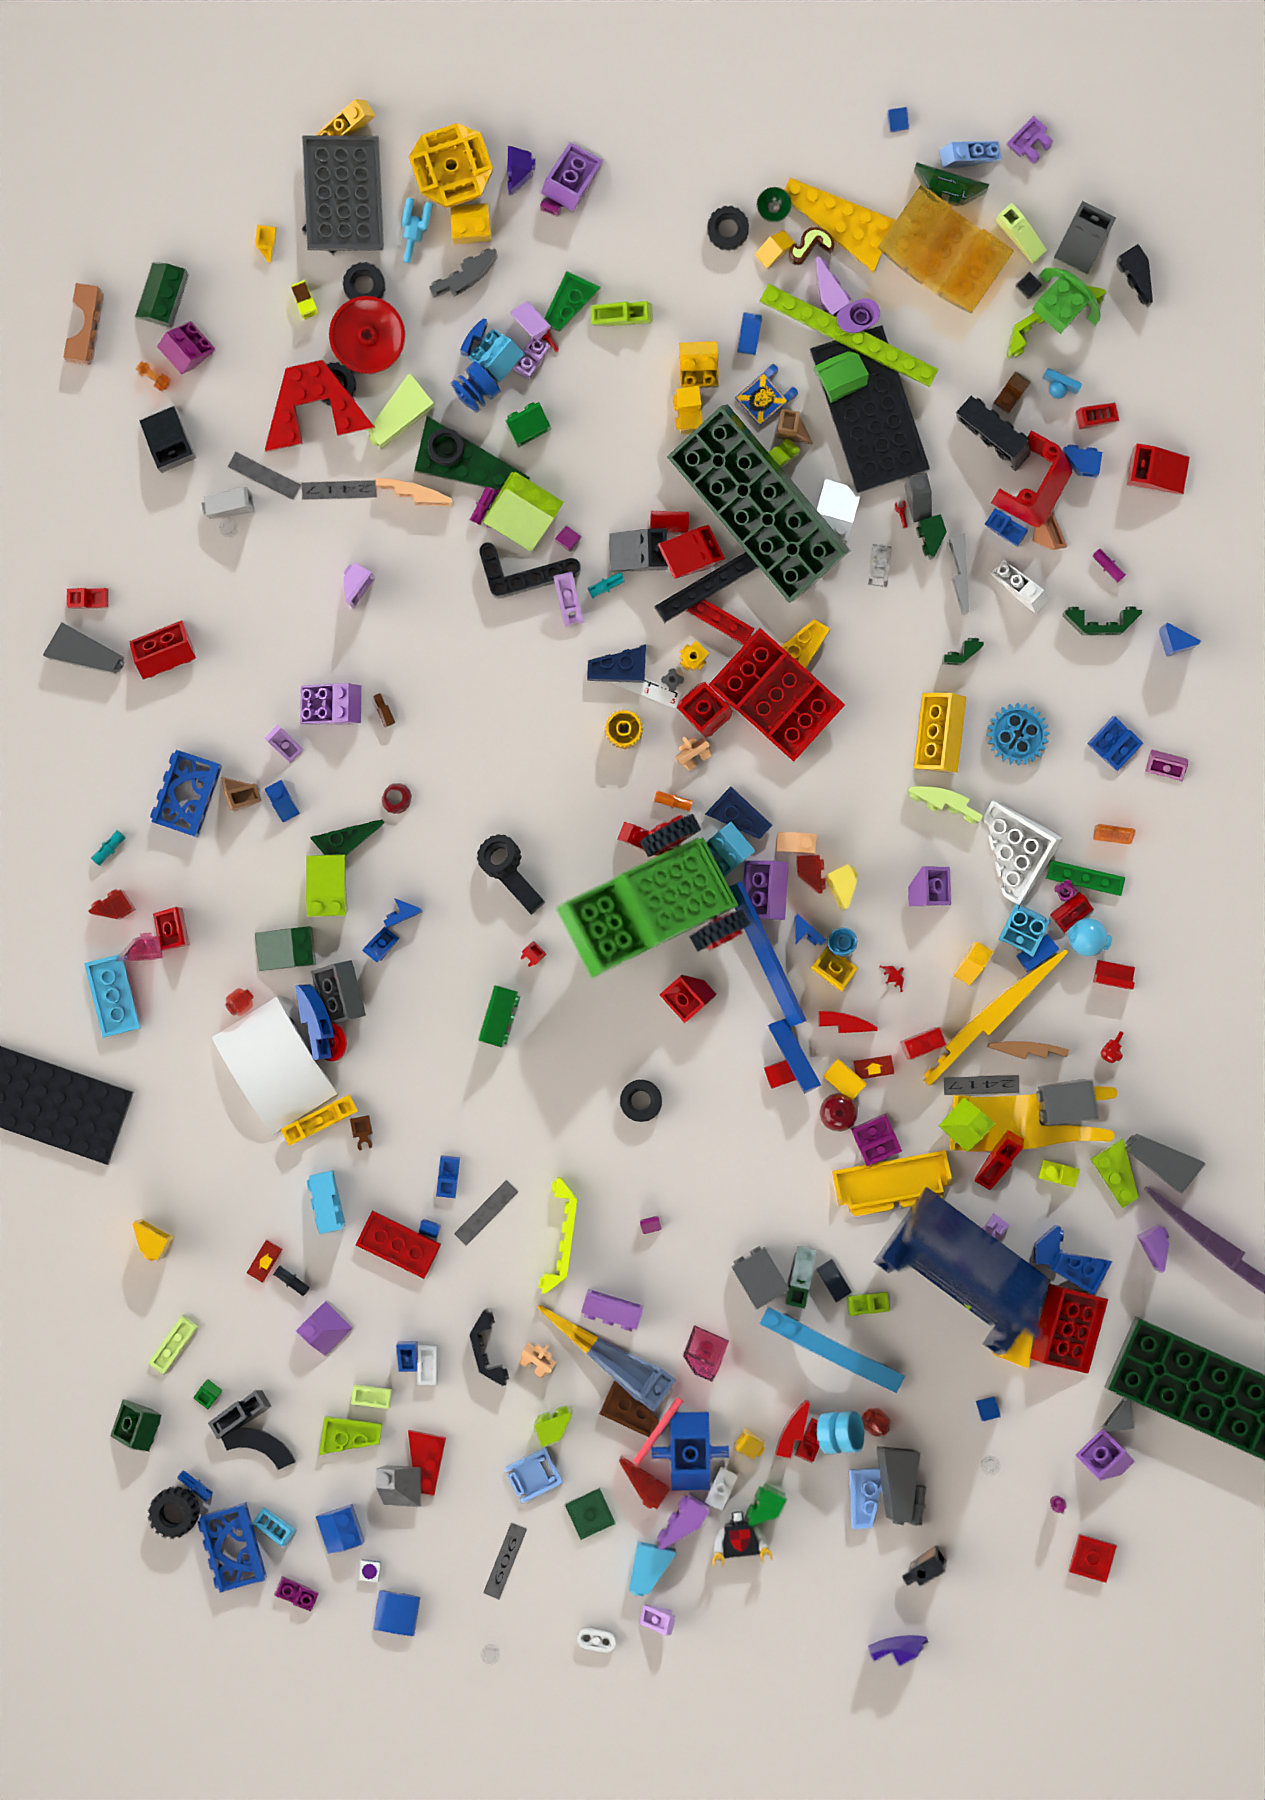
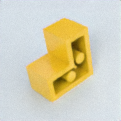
[672,386,703,434]

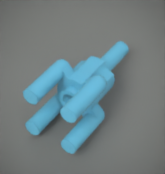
[401,198,433,263]

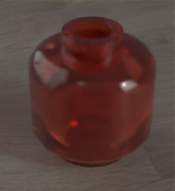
[225,988,254,1016]
[862,1408,890,1437]

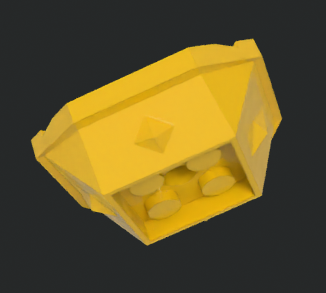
[408,123,493,208]

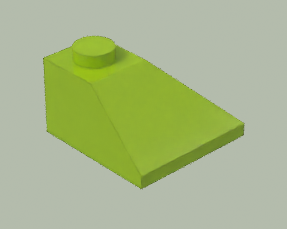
[938,1097,995,1152]

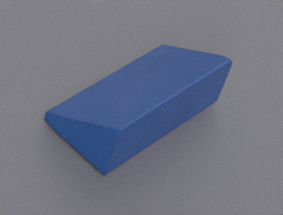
[1016,934,1059,972]

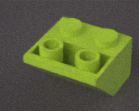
[534,1405,573,1447]

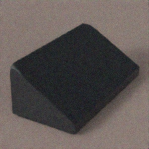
[816,1259,852,1303]

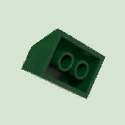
[135,263,189,328]

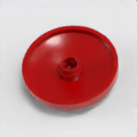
[329,296,406,374]

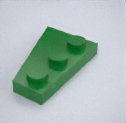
[544,271,601,332]

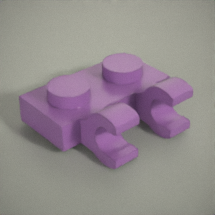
[1007,116,1053,164]

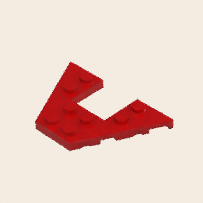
[264,360,375,452]

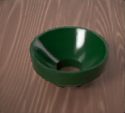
[757,187,791,222]

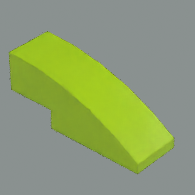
[591,301,652,326]

